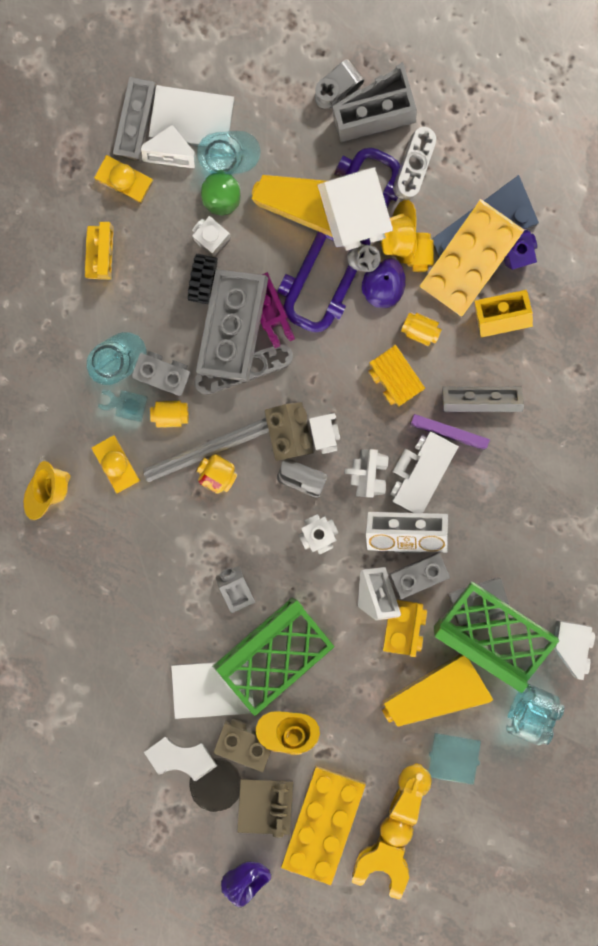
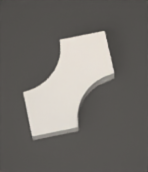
[144,737,218,781]

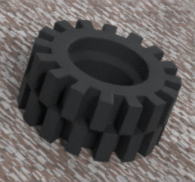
[187,254,218,305]

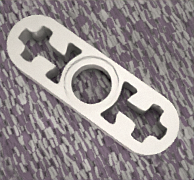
[393,127,436,200]

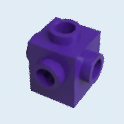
[504,226,538,270]

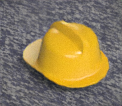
[380,200,417,264]
[23,461,71,520]
[256,711,320,755]

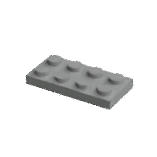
[196,269,268,381]

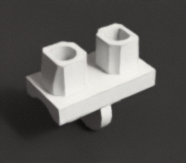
[344,449,389,498]

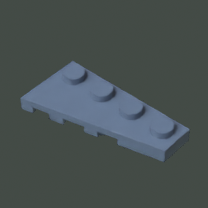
[432,175,539,258]

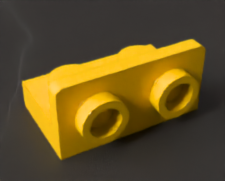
[85,222,114,280]
[383,599,427,657]

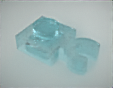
[98,390,148,422]

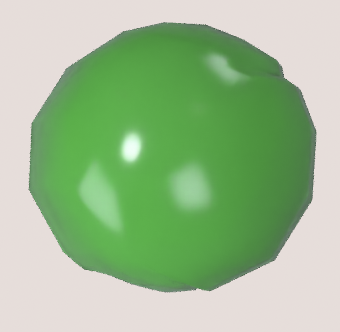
[201,172,241,216]

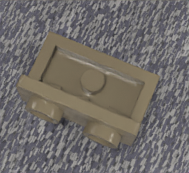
[265,402,314,461]

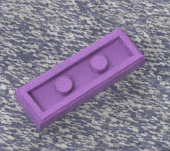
[410,414,490,450]

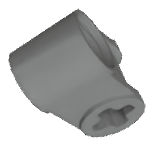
[315,60,365,109]

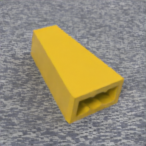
[252,175,333,237]
[381,654,493,727]

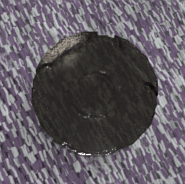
[189,758,242,812]

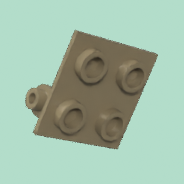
[237,779,293,838]

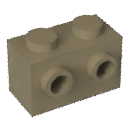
[213,718,271,772]

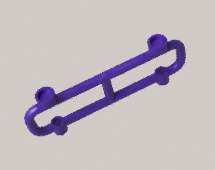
[277,148,400,333]

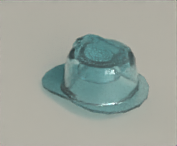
[197,131,261,174]
[87,332,147,385]

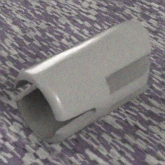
[277,459,328,498]

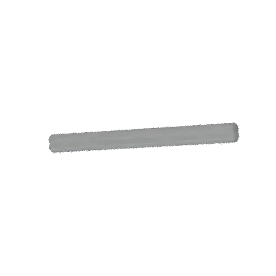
[143,418,269,482]

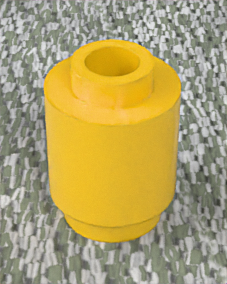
[407,232,434,272]
[401,312,442,347]
[150,400,189,428]

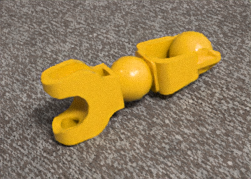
[352,763,432,900]

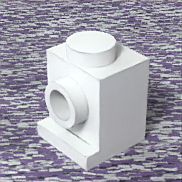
[309,413,340,454]

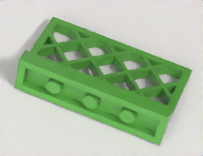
[434,581,559,693]
[212,597,335,716]

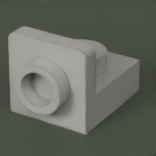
[215,566,255,613]

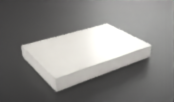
[149,85,235,150]
[171,661,254,719]

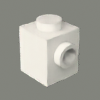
[192,216,231,257]

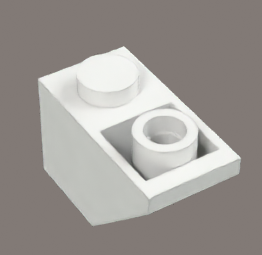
[554,620,595,680]

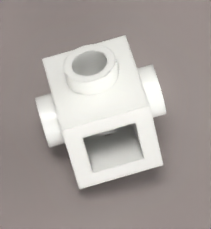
[299,514,339,554]

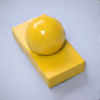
[94,155,153,204]
[91,435,140,494]

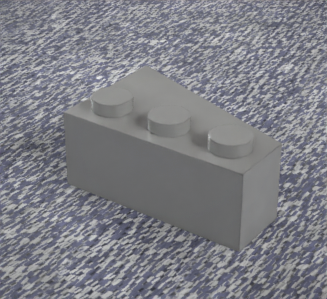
[333,62,417,142]

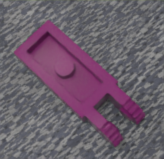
[260,272,295,349]

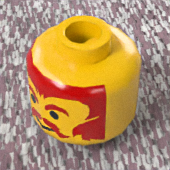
[196,454,237,494]

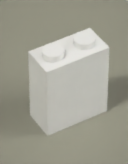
[318,167,393,250]

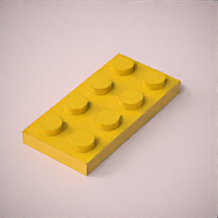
[419,199,524,316]
[281,766,366,885]

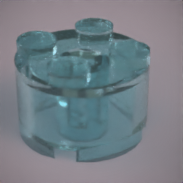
[506,683,565,745]

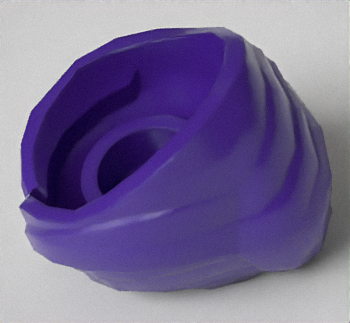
[362,258,406,308]
[221,861,272,908]

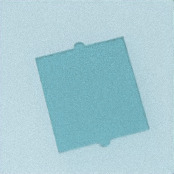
[429,733,481,784]

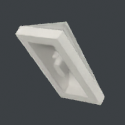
[141,125,195,169]
[358,567,401,620]

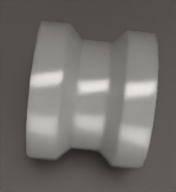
[348,244,380,272]

